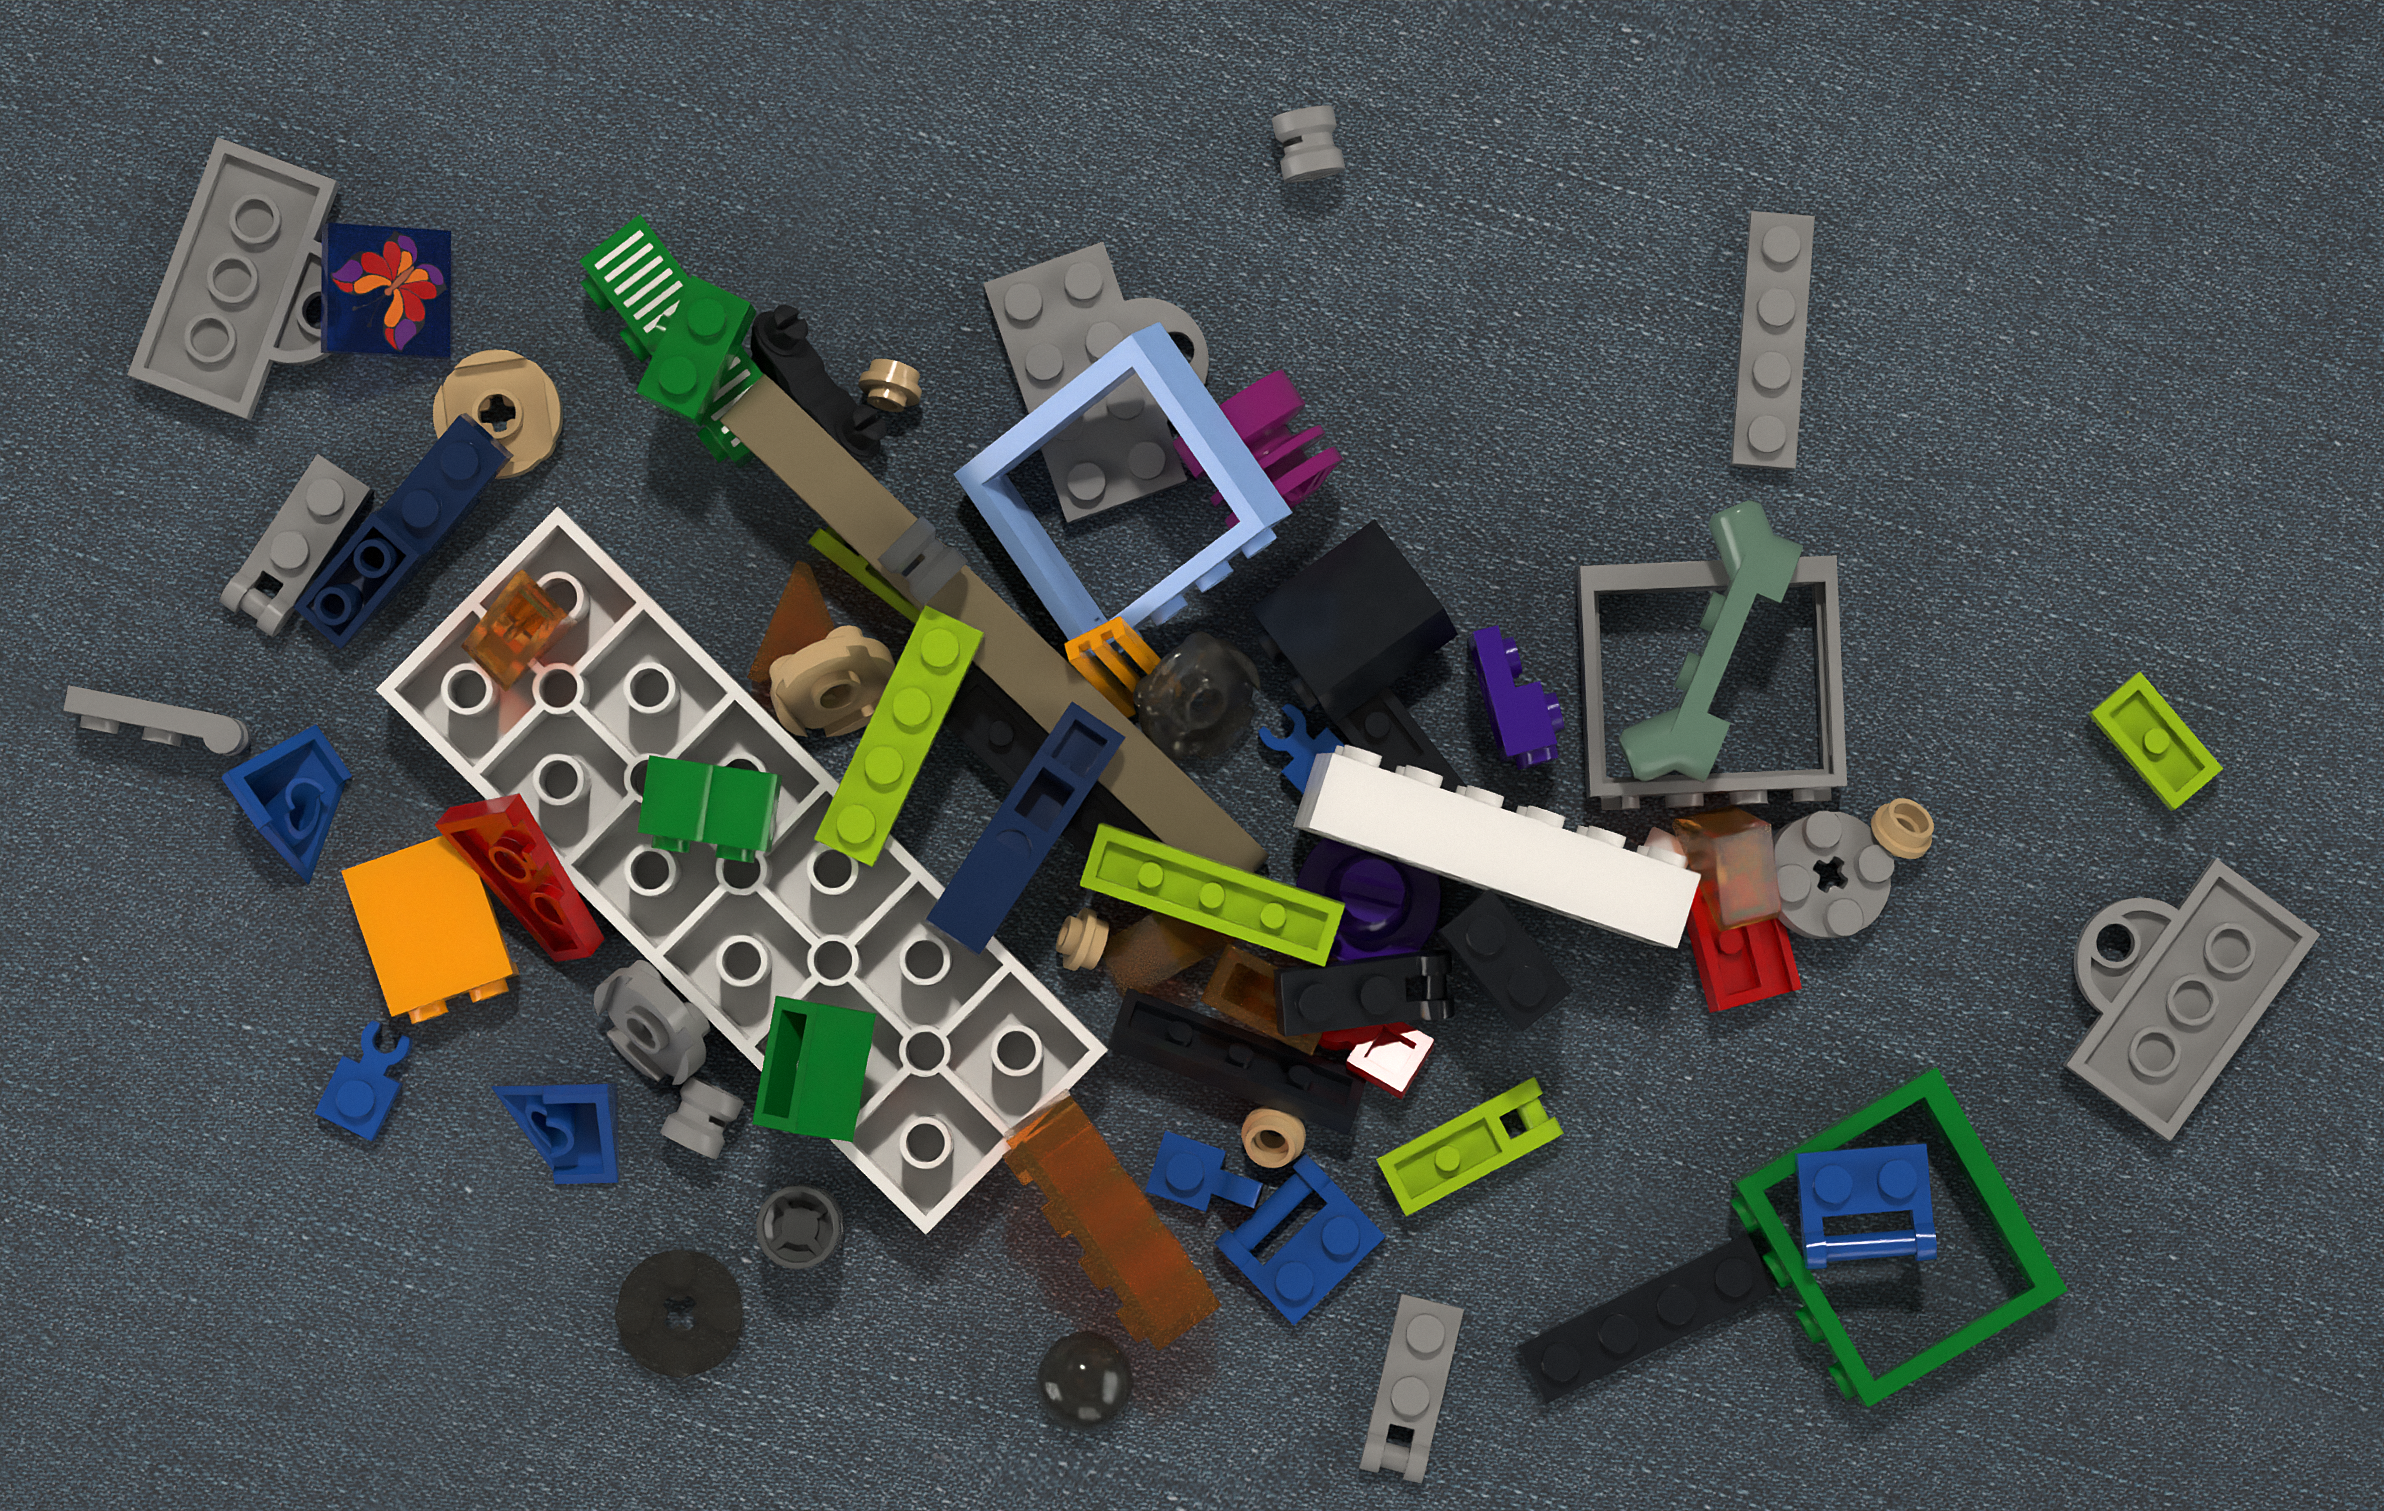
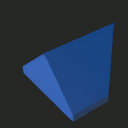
[221,724,352,885]
[490,1083,619,1184]

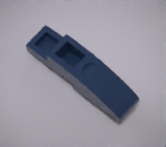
[293,413,514,650]
[925,701,1126,957]

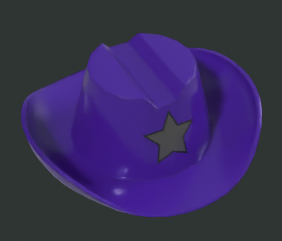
[1296,838,1442,961]

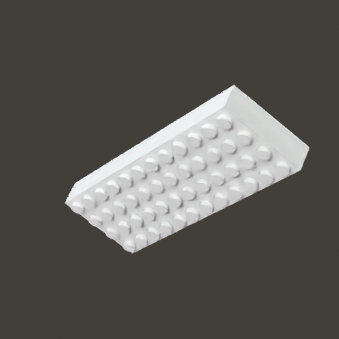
[376,507,1109,1234]

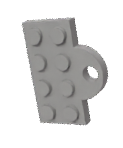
[127,137,359,421]
[983,242,1209,525]
[2063,858,2320,1141]

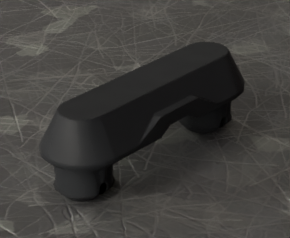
[750,304,887,463]

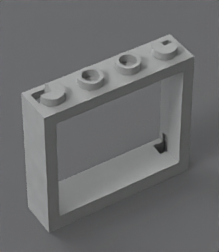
[1576,555,1847,810]

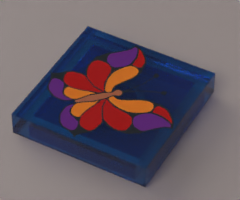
[321,223,451,359]

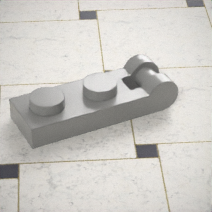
[219,454,374,638]
[63,685,251,757]
[1359,1293,1464,1484]

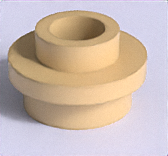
[858,359,922,412]
[1871,798,1934,859]
[1056,907,1109,971]
[1241,1106,1306,1168]

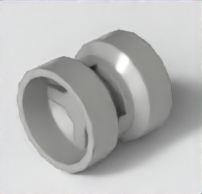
[1272,105,1345,183]
[660,1075,745,1160]

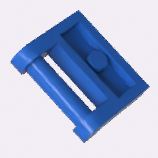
[1795,1143,1937,1270]
[1214,1153,1386,1325]

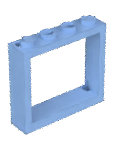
[954,322,1293,657]

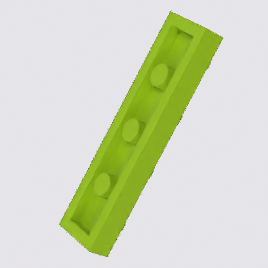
[814,605,985,867]
[1079,823,1346,967]

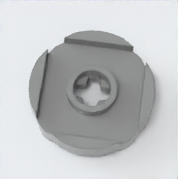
[1762,811,1894,939]
[594,960,710,1085]

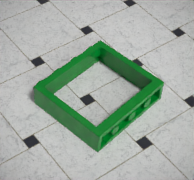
[1730,1067,2068,1408]

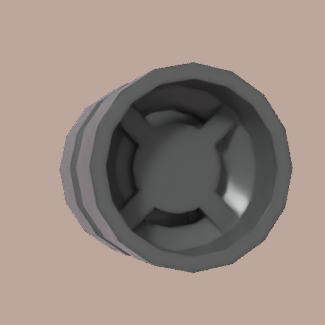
[756,1183,845,1269]

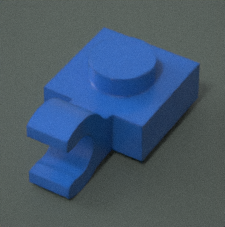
[1145,1130,1263,1212]

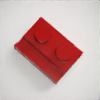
[1686,867,1802,1013]

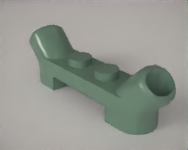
[1618,499,1803,783]

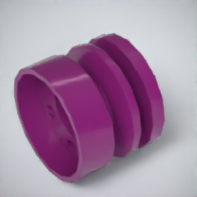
[1173,369,1343,529]

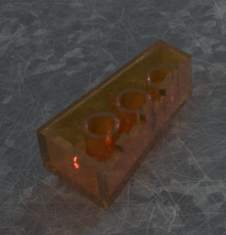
[1002,1088,1222,1351]

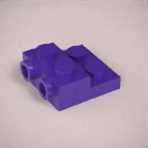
[1467,625,1565,770]

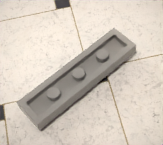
[1730,211,1815,471]

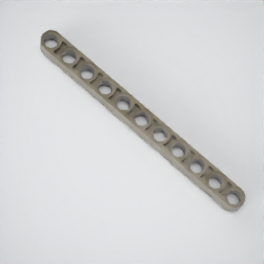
[720,374,1270,873]

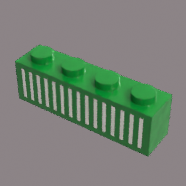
[579,214,763,469]

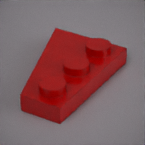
[435,793,605,962]

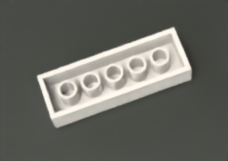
[1293,745,1701,949]

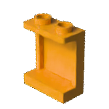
[341,835,520,1025]

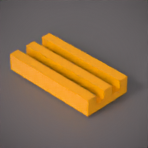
[1064,616,1180,718]

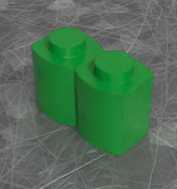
[637,755,783,863]

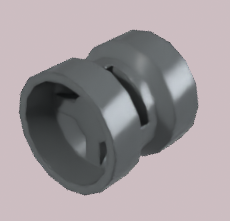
[877,515,968,606]

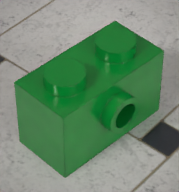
[636,275,757,427]
[752,996,876,1142]

